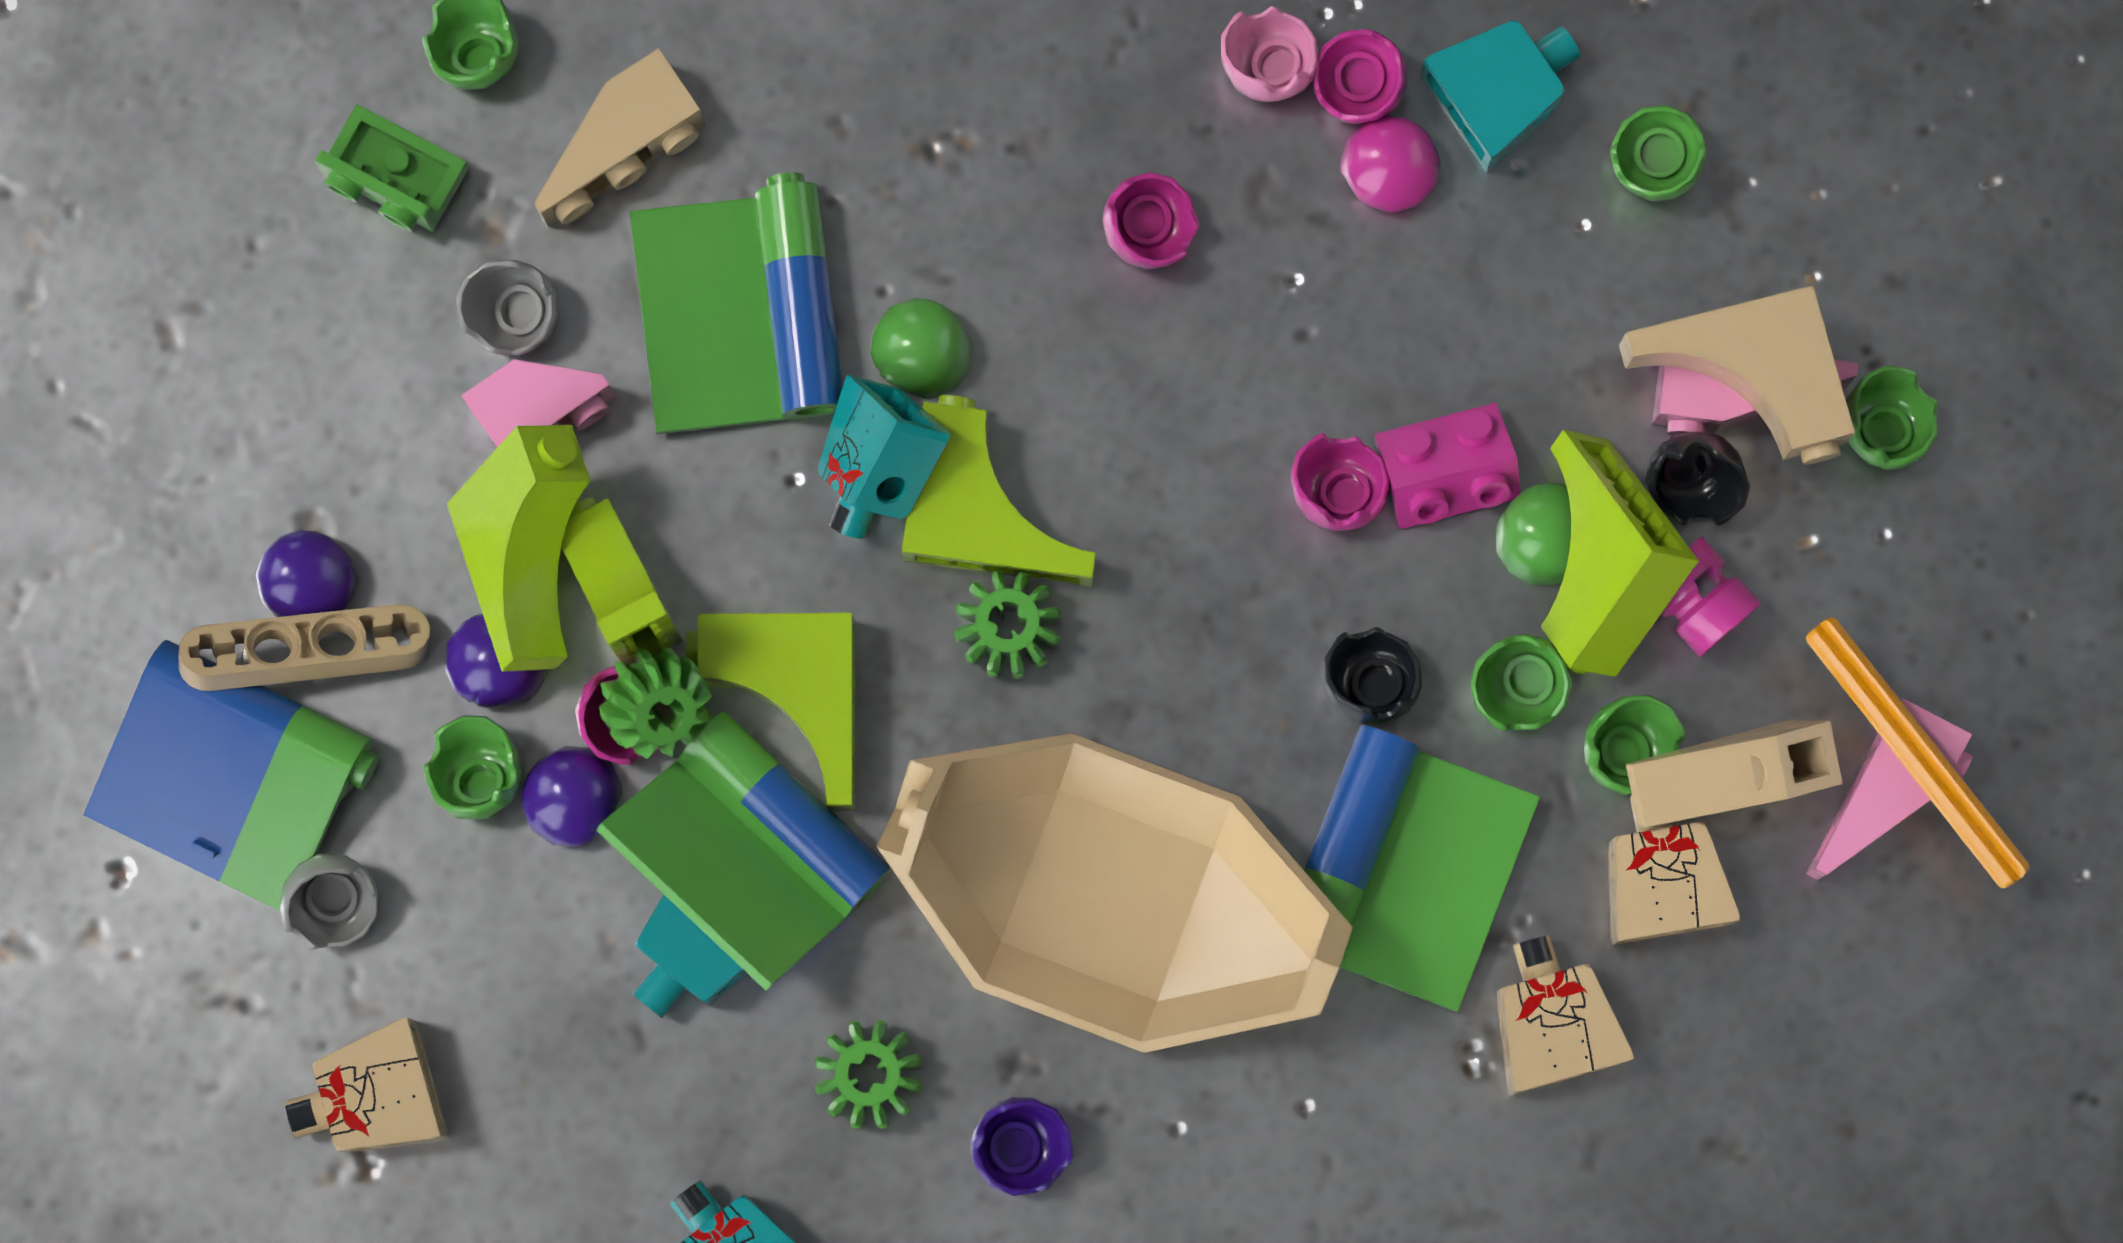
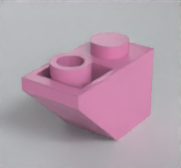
[461,359,616,447]

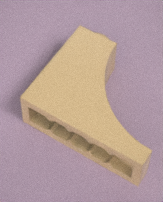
[1619,285,1855,465]

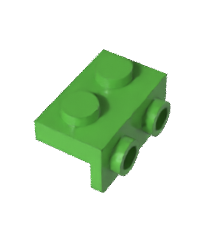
[315,104,469,232]

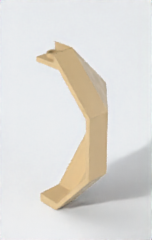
[876,733,1353,1053]

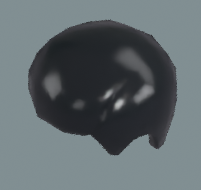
[1645,431,1751,526]
[1324,627,1422,725]

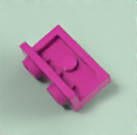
[1374,402,1521,529]

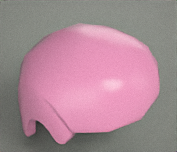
[1221,6,1318,102]

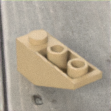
[534,48,705,227]
[1626,719,1843,828]

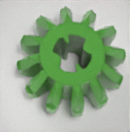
[954,570,1062,679]
[598,645,712,759]
[814,1020,923,1129]

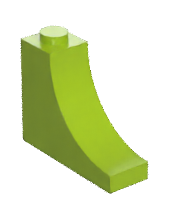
[902,395,1096,587]
[446,425,591,672]
[1540,429,1699,677]
[561,497,683,665]
[686,612,855,811]

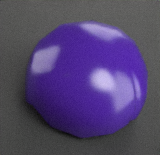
[255,530,355,617]
[445,613,549,708]
[521,746,622,847]
[971,1097,1073,1196]

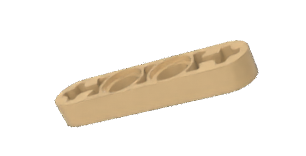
[178,604,430,691]

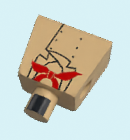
[1609,796,1740,946]
[1497,935,1634,1095]
[285,1017,449,1153]

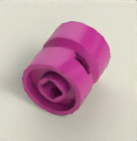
[1661,536,1762,658]

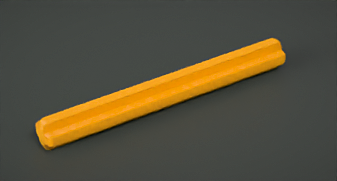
[1806,617,2030,888]

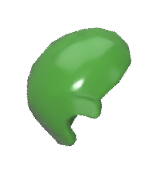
[423,0,520,89]
[1611,105,1707,202]
[870,298,973,399]
[1846,365,1937,469]
[1496,482,1571,585]
[1470,634,1573,731]
[1584,695,1685,795]
[424,715,523,819]

